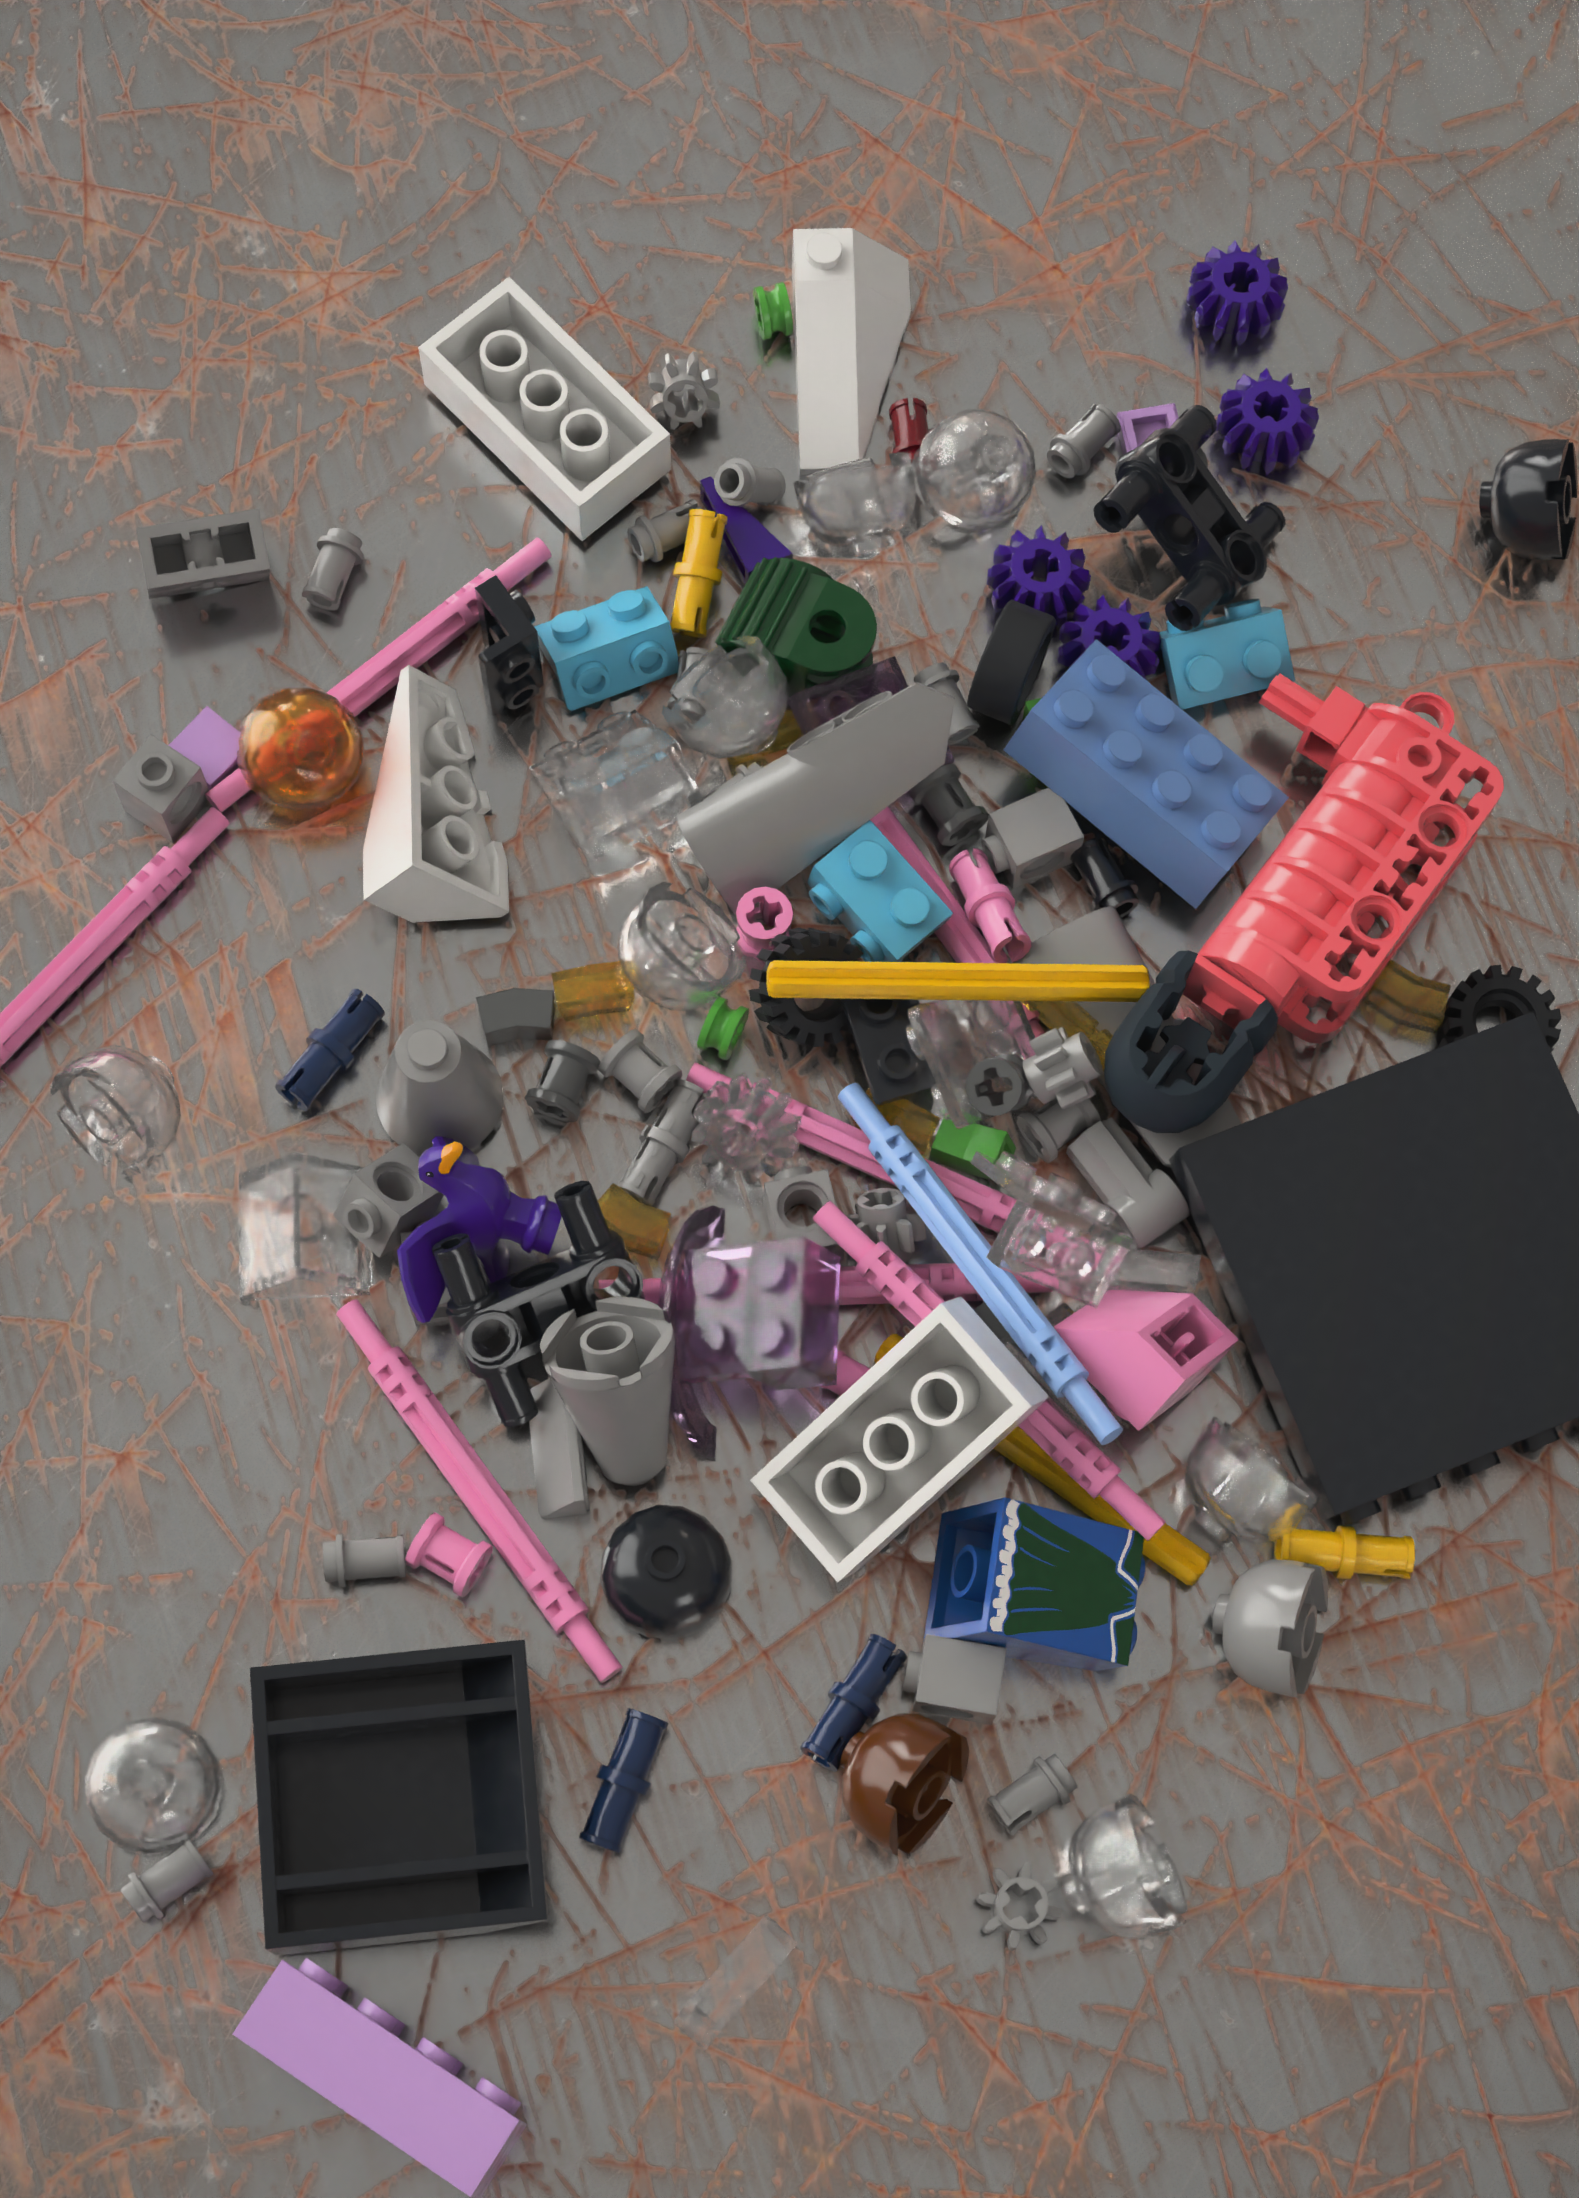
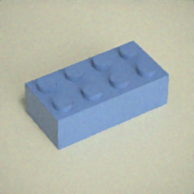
[1003,639,1289,909]

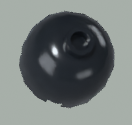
[1479,439,1578,560]
[600,1505,733,1642]

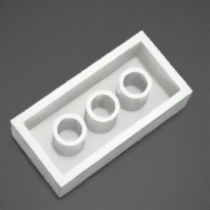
[418,277,671,541]
[750,1296,1049,1583]

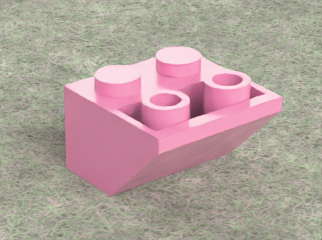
[1054,1290,1239,1431]

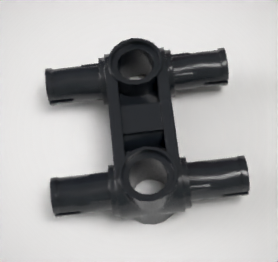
[1093,405,1286,631]
[432,1181,645,1427]

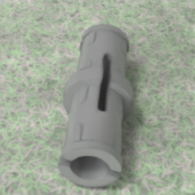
[615,1079,713,1209]

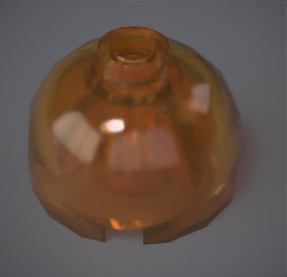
[237,687,365,811]

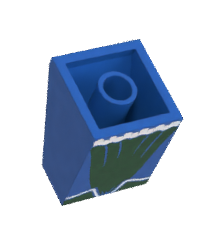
[923,1497,1145,1671]

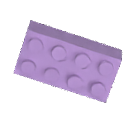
[232,1958,527,2198]

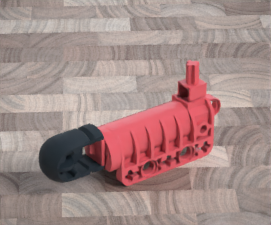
[1104,673,1504,1133]

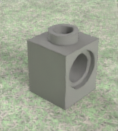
[112,734,209,844]
[981,788,1084,889]
[333,1143,444,1258]
[764,1166,844,1268]
[902,1634,1007,1725]

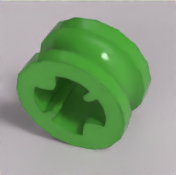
[753,282,793,341]
[697,996,749,1060]

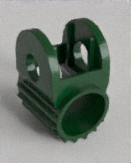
[715,557,877,708]

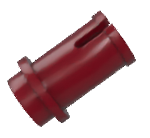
[889,398,938,479]

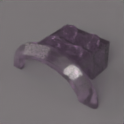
[658,1205,840,1459]

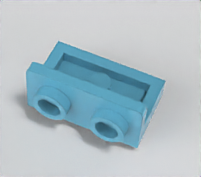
[534,586,679,711]
[1159,599,1295,710]
[807,820,953,962]

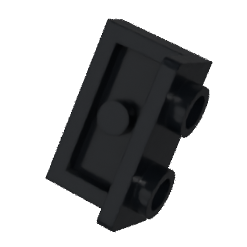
[475,575,544,715]
[841,999,943,1116]

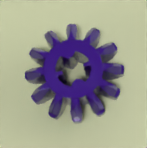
[1186,240,1288,346]
[1216,368,1319,475]
[986,525,1091,629]
[1057,595,1161,679]

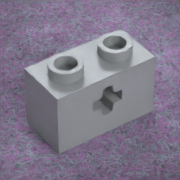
[136,508,270,599]

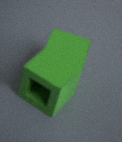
[929,1112,1016,1183]

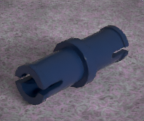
[275,988,385,1111]
[800,1634,907,1772]
[579,1708,668,1853]

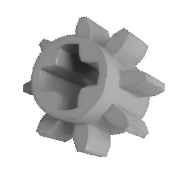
[647,351,720,430]
[1023,1026,1103,1109]
[846,1188,926,1262]
[976,1861,1064,1951]

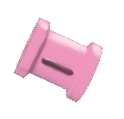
[736,886,793,962]
[405,1512,493,1598]

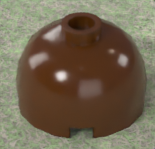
[840,1713,969,1856]

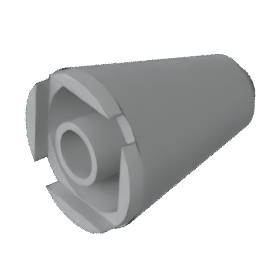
[376,1020,504,1157]
[540,1297,675,1486]

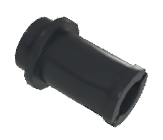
[1070,837,1139,918]

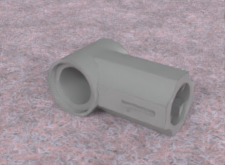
[1066,1117,1189,1252]

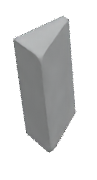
[529,1378,590,1519]

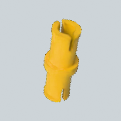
[670,509,728,638]
[1274,1526,1415,1579]

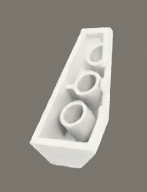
[792,228,911,475]
[363,665,509,923]

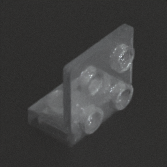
[970,1151,1134,1308]

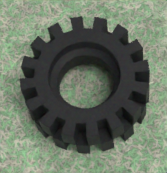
[749,928,864,1047]
[1437,965,1561,1052]

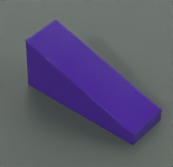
[700,476,793,584]

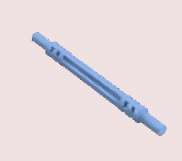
[838,1083,1123,1445]

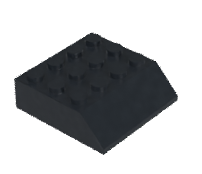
[250,1640,548,1956]

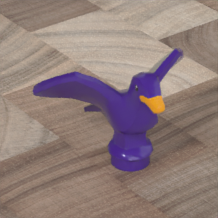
[397,1136,562,1323]

